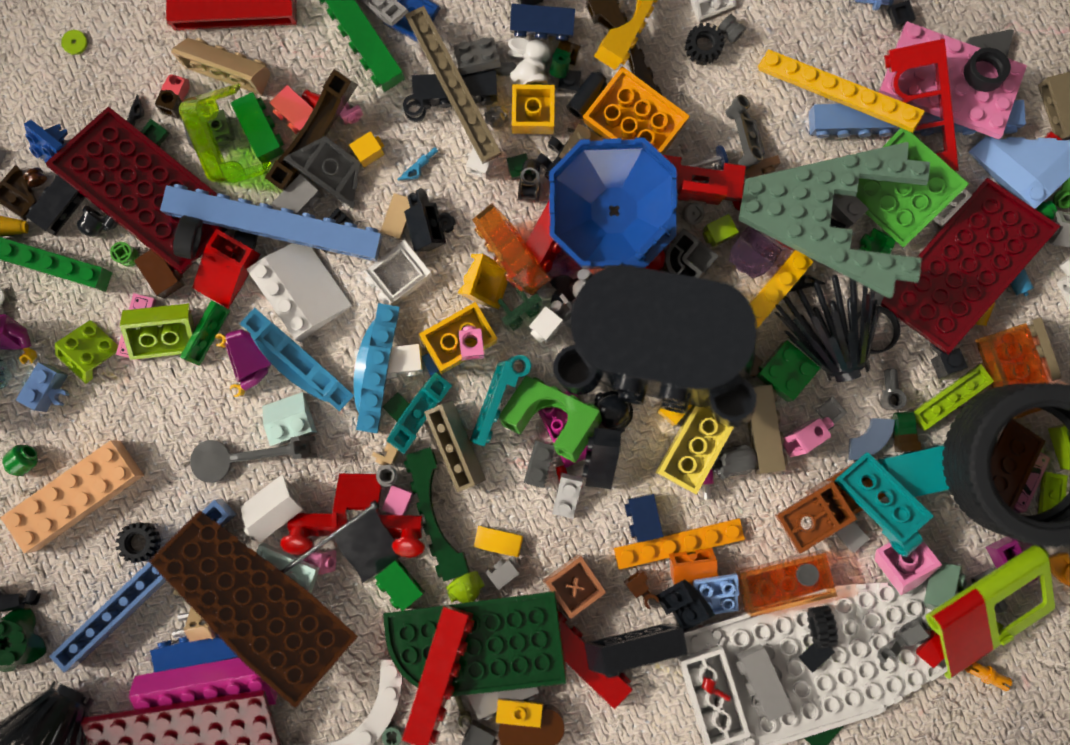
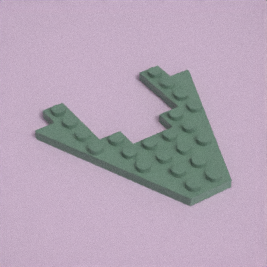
[739,142,930,298]

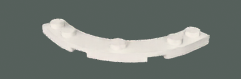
[287,658,403,745]

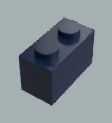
[624,493,663,543]

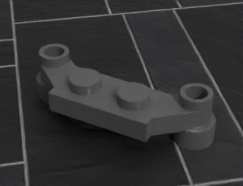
[725,94,765,170]

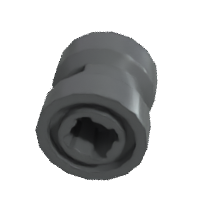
[717,13,747,44]

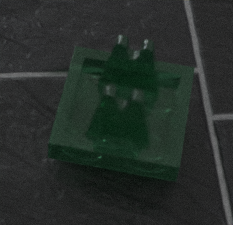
[497,286,542,331]

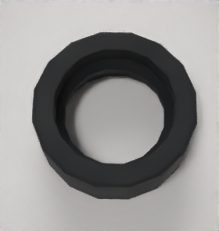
[963,47,1011,92]
[173,215,203,260]

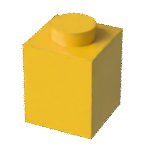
[349,131,385,168]

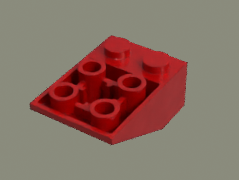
[192,229,261,309]

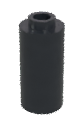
[566,72,607,119]

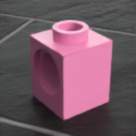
[459,326,484,361]
[382,485,414,515]

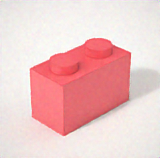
[269,85,313,135]

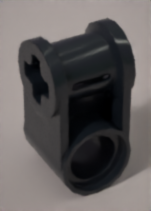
[518,159,541,202]

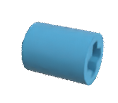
[1010,268,1034,296]

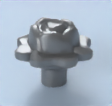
[484,106,509,128]

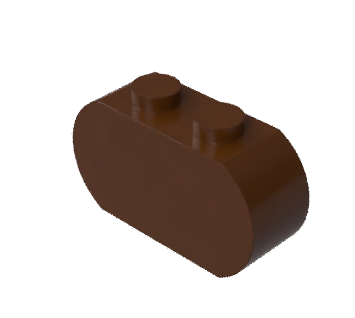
[498,702,565,745]

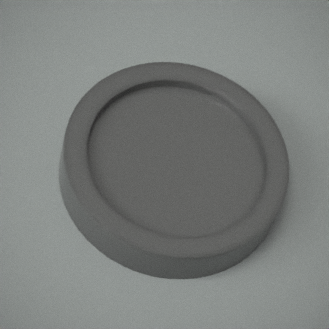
[796,563,819,586]

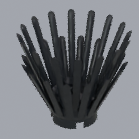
[775,275,881,382]
[0,681,94,745]

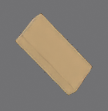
[380,193,410,240]

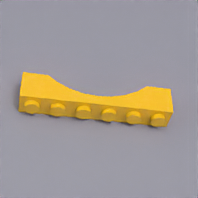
[594,0,657,70]

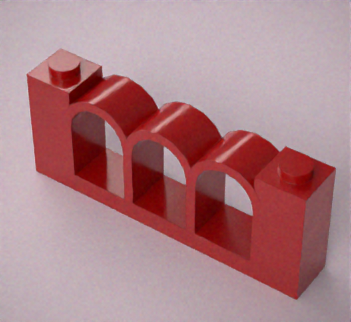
[884,38,959,171]

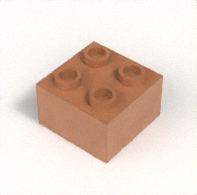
[542,555,606,619]

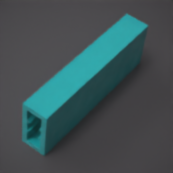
[878,444,949,501]

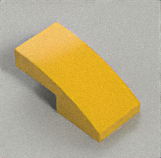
[473,526,523,557]

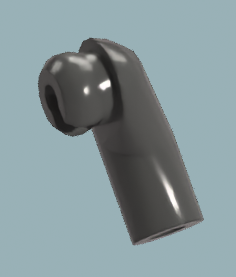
[493,62,517,76]

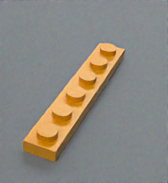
[613,518,745,570]

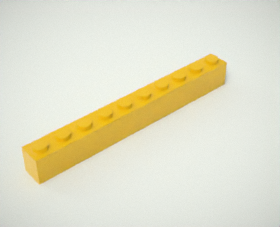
[657,250,813,426]

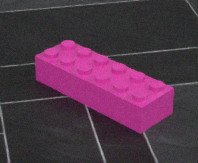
[128,658,277,709]

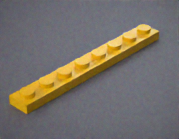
[758,49,924,133]

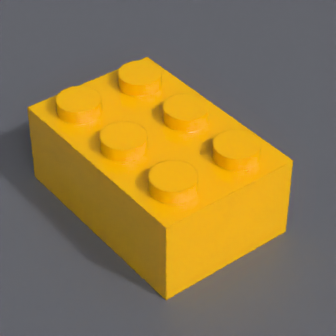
[419,302,498,375]

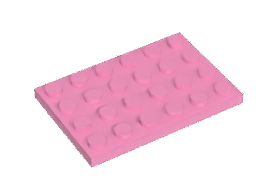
[878,21,1027,139]

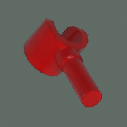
[702,677,731,702]

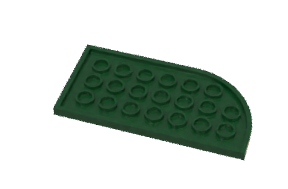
[383,591,568,697]

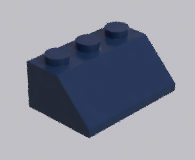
[510,3,575,41]

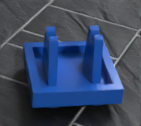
[24,119,68,163]

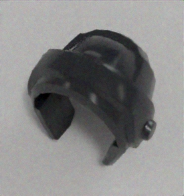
[594,391,633,433]

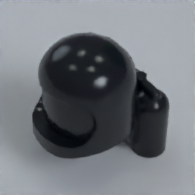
[77,206,118,237]

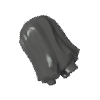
[713,445,757,480]

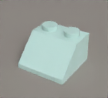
[262,392,317,447]

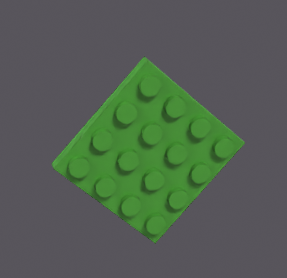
[856,128,969,248]

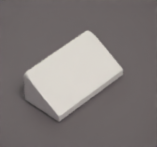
[690,0,737,22]

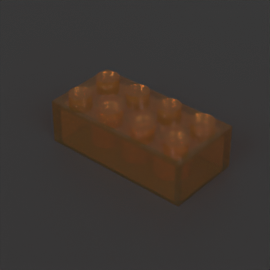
[472,203,551,295]
[975,323,1049,419]
[735,551,837,617]

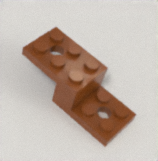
[775,461,885,554]

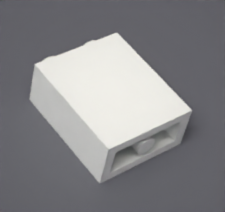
[240,475,303,542]

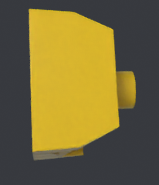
[458,254,511,309]

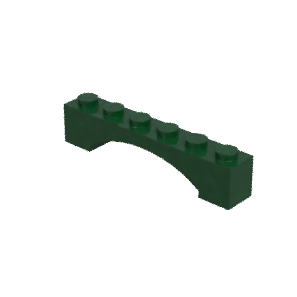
[404,447,470,582]

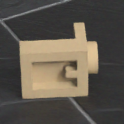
[372,443,400,466]

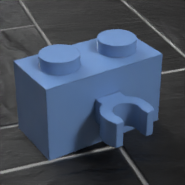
[16,362,70,412]

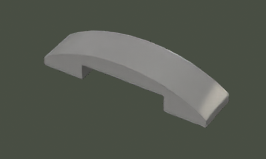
[360,0,409,26]

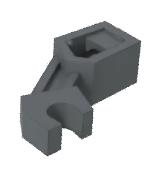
[877,616,930,664]

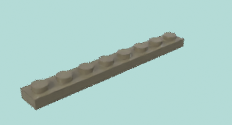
[405,6,501,164]

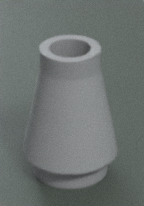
[376,465,398,487]

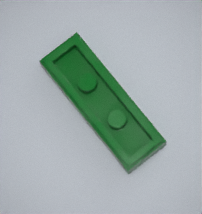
[180,300,230,366]

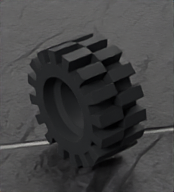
[685,23,725,65]
[115,522,161,563]
[807,605,838,649]

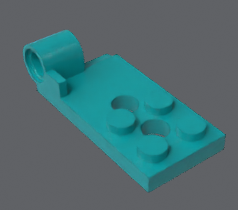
[470,355,531,446]
[835,452,934,557]

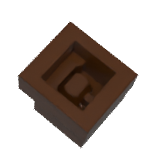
[623,569,659,609]

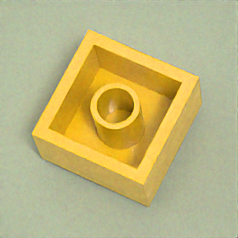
[512,84,555,135]

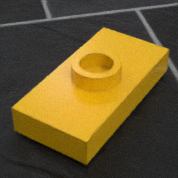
[496,698,542,728]

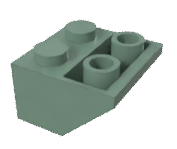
[924,562,967,610]

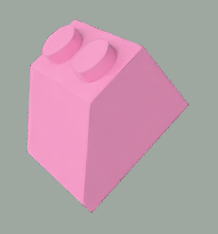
[874,541,942,596]

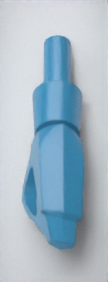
[397,147,438,181]

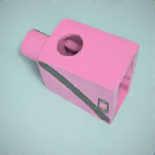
[782,417,834,457]

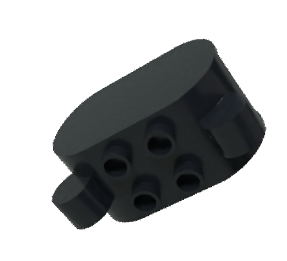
[553,265,757,427]

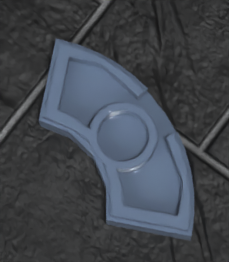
[848,418,895,460]

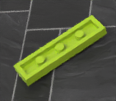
[913,364,994,431]

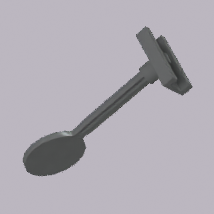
[190,436,318,483]

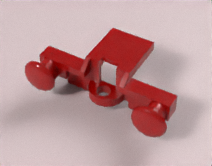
[662,154,746,212]
[280,473,425,558]

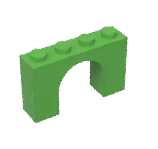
[499,375,602,463]

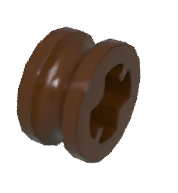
[23,167,47,188]

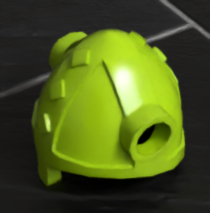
[446,571,485,603]

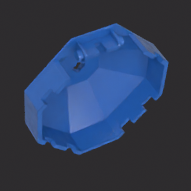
[549,138,677,269]

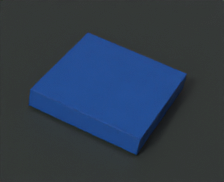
[384,0,440,43]

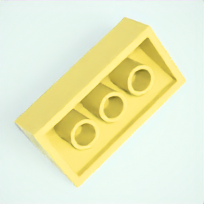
[655,406,734,495]

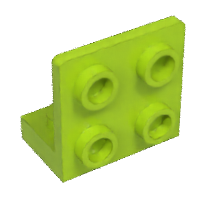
[55,320,118,384]

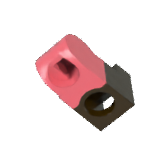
[155,74,190,119]

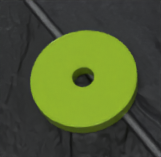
[61,30,87,55]

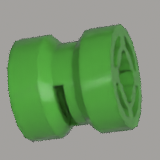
[110,242,139,267]

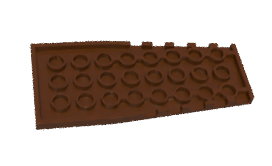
[149,510,358,709]

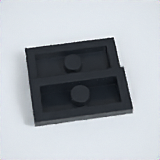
[656,579,715,631]

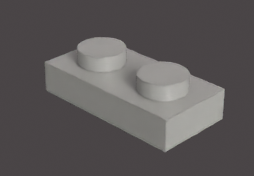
[552,473,583,519]

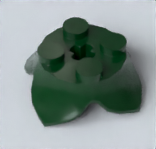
[0,608,47,672]

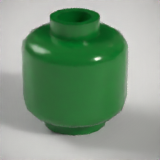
[2,444,38,476]

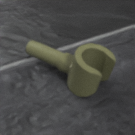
[455,696,472,727]

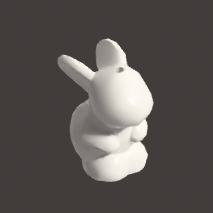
[508,37,552,85]

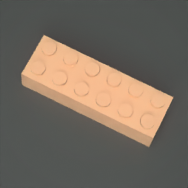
[0,440,144,554]

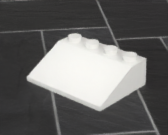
[246,243,352,342]

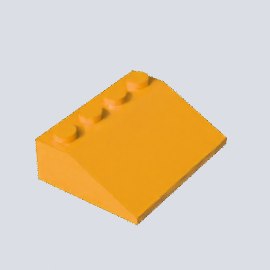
[583,66,690,155]

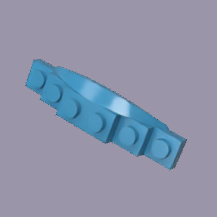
[354,303,400,433]
[239,307,354,411]

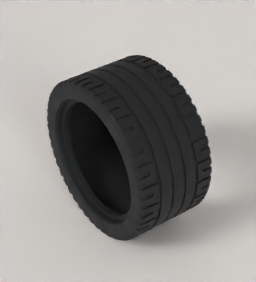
[942,383,1070,548]

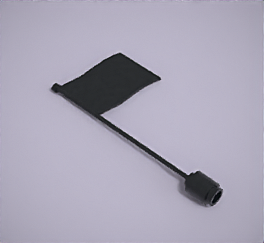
[281,500,401,583]

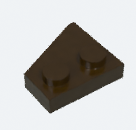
[0,165,37,221]

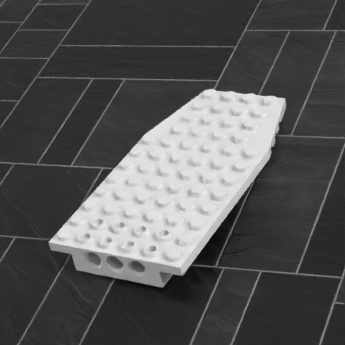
[677,580,947,745]

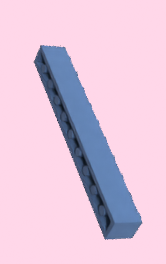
[809,100,1026,138]
[160,184,383,262]
[49,499,237,673]

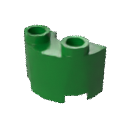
[858,228,896,254]

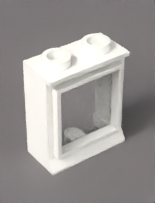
[364,239,432,306]

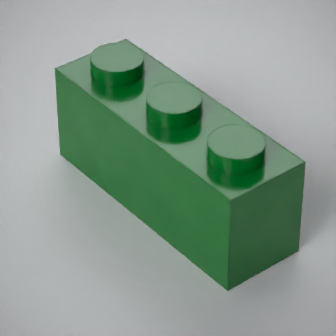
[230,92,285,164]

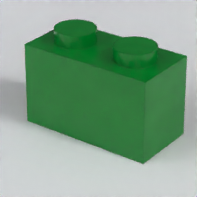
[375,559,425,612]

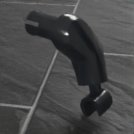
[0,588,41,612]

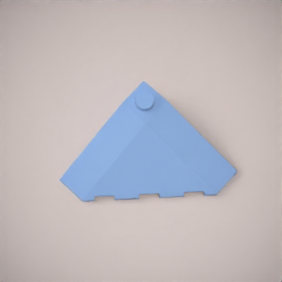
[968,137,1070,209]

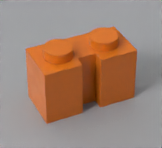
[669,548,718,585]

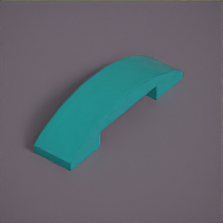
[386,372,452,454]

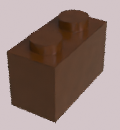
[134,249,185,299]

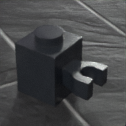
[930,343,968,379]

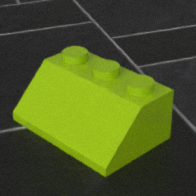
[120,303,194,360]

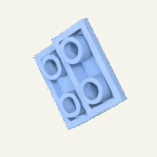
[693,574,739,614]

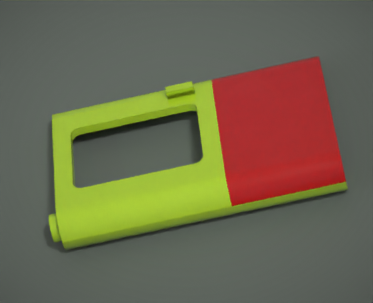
[925,545,1055,679]

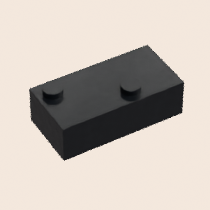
[584,624,688,678]

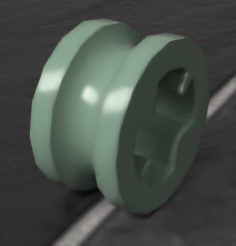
[382,725,403,745]

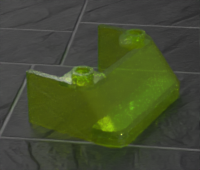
[179,83,271,183]

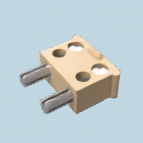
[172,607,216,642]

